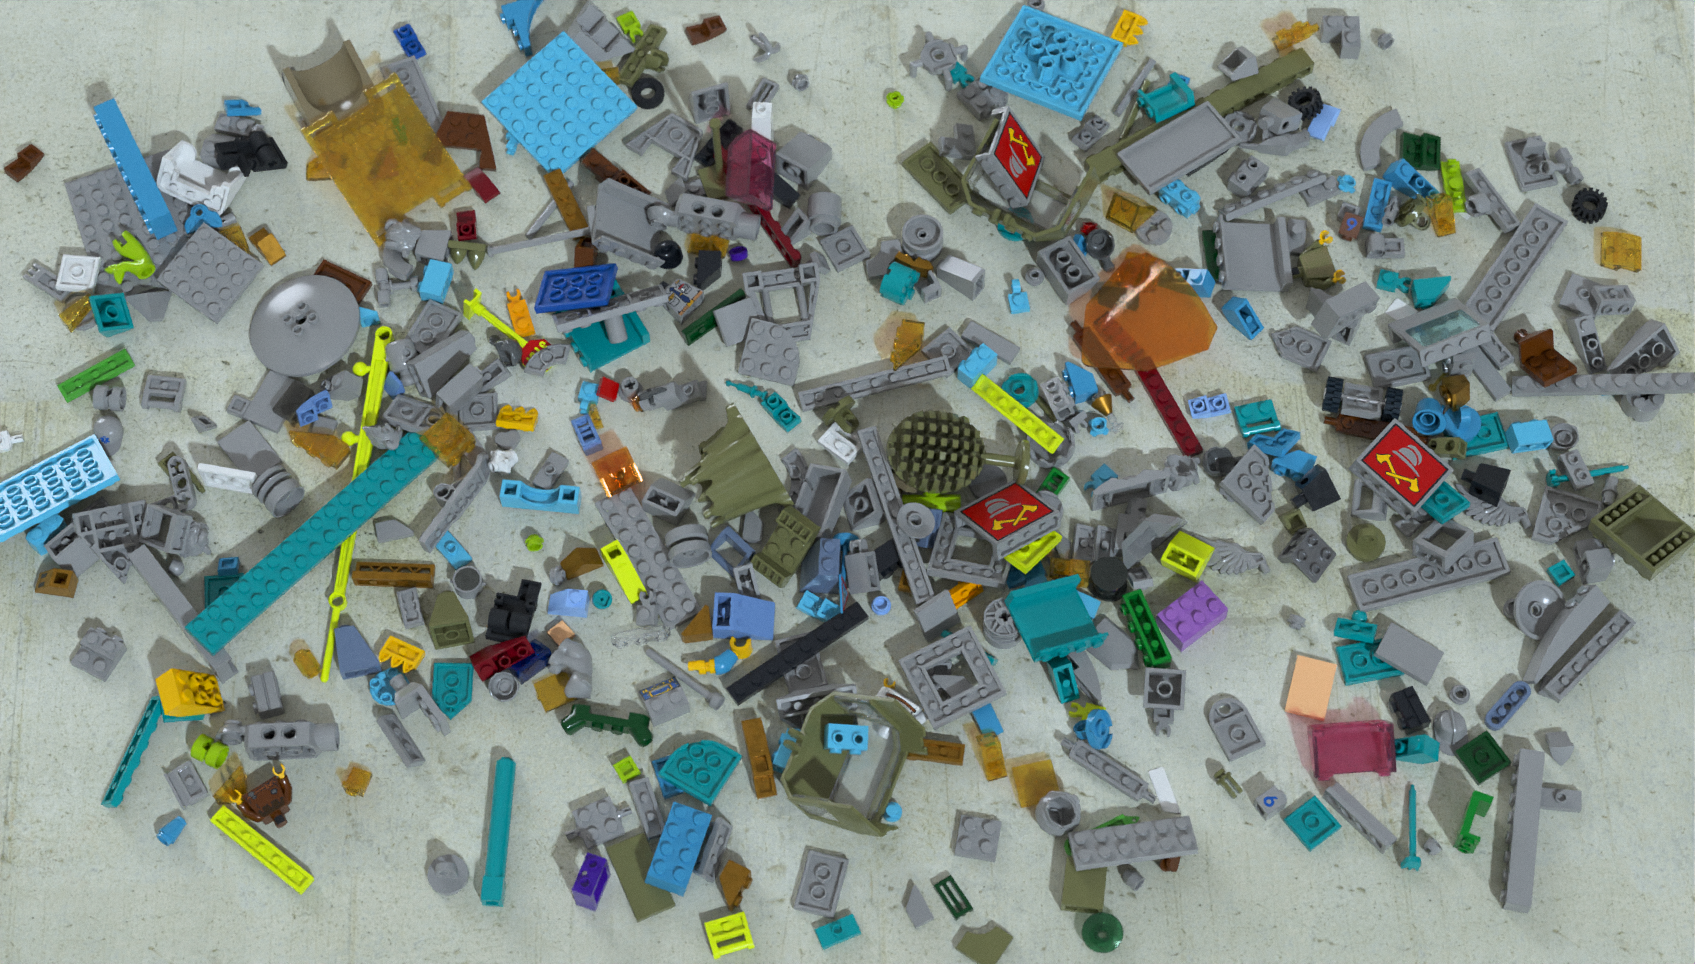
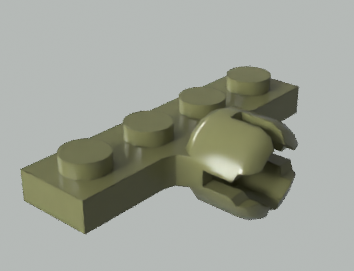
[616,24,669,88]

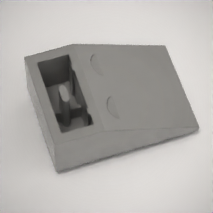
[1306,287,1362,346]

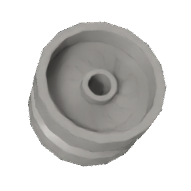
[902,215,943,262]
[664,524,712,568]

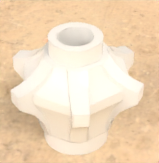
[488,449,518,477]

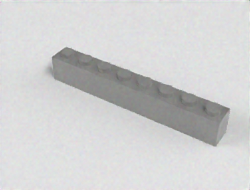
[1500,748,1545,913]

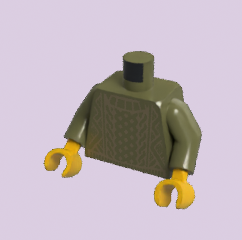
[1291,230,1346,291]

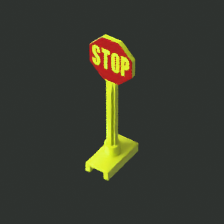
[463,288,552,372]

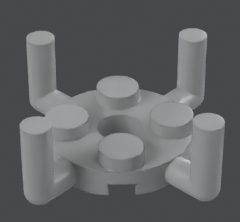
[909,31,968,92]

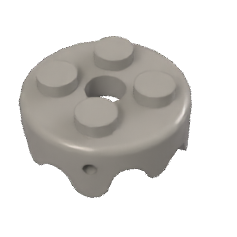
[1027,420,1075,469]

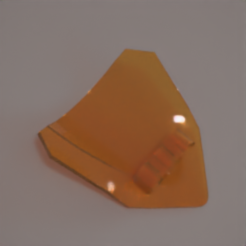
[1081,252,1218,371]

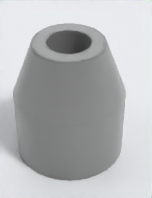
[1122,869,1145,891]

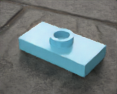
[435,531,472,571]

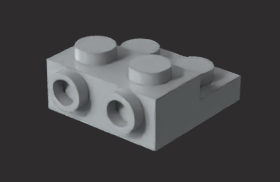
[956,78,1008,122]
[70,627,127,682]

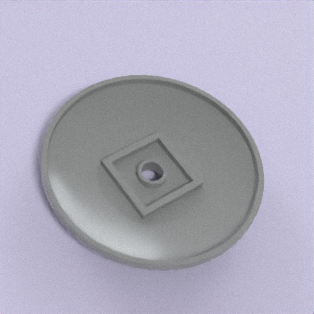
[250,275,361,377]

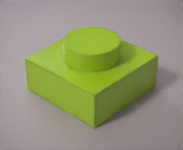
[613,755,641,784]

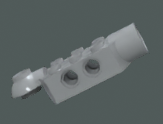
[647,193,761,241]
[215,719,340,761]

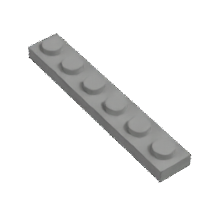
[1218,169,1327,221]
[1543,610,1636,703]

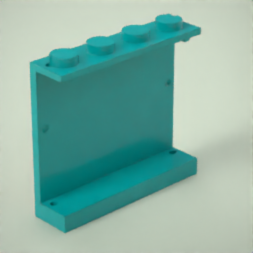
[552,279,650,373]
[1004,574,1109,662]

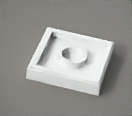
[56,254,102,293]

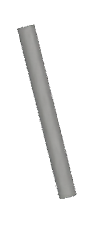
[1114,58,1156,117]
[525,180,574,239]

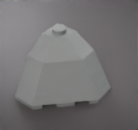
[567,0,635,61]

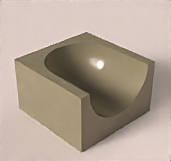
[282,39,385,148]

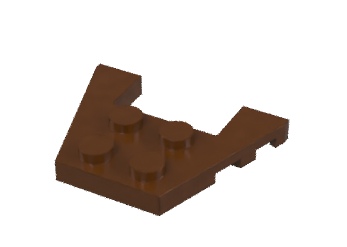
[424,111,496,172]

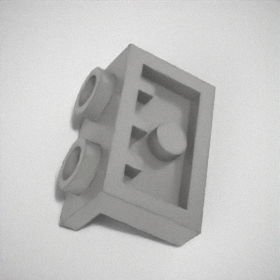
[1591,285,1636,315]

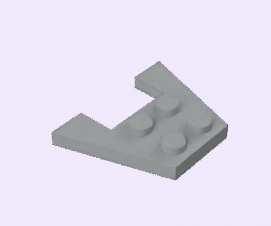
[626,113,703,182]

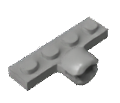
[1463,168,1521,233]

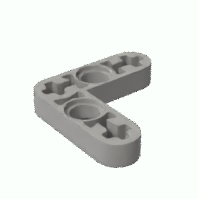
[148,456,197,523]

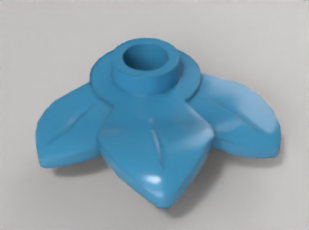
[185,204,222,234]

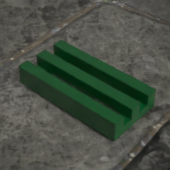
[933,875,973,921]

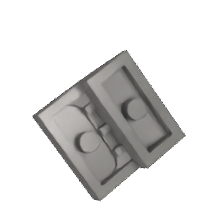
[713,297,759,347]
[1070,523,1116,565]

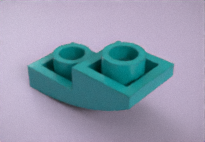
[761,392,802,433]

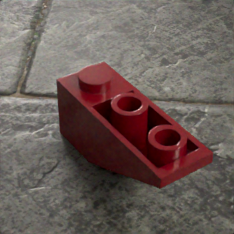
[469,636,535,682]

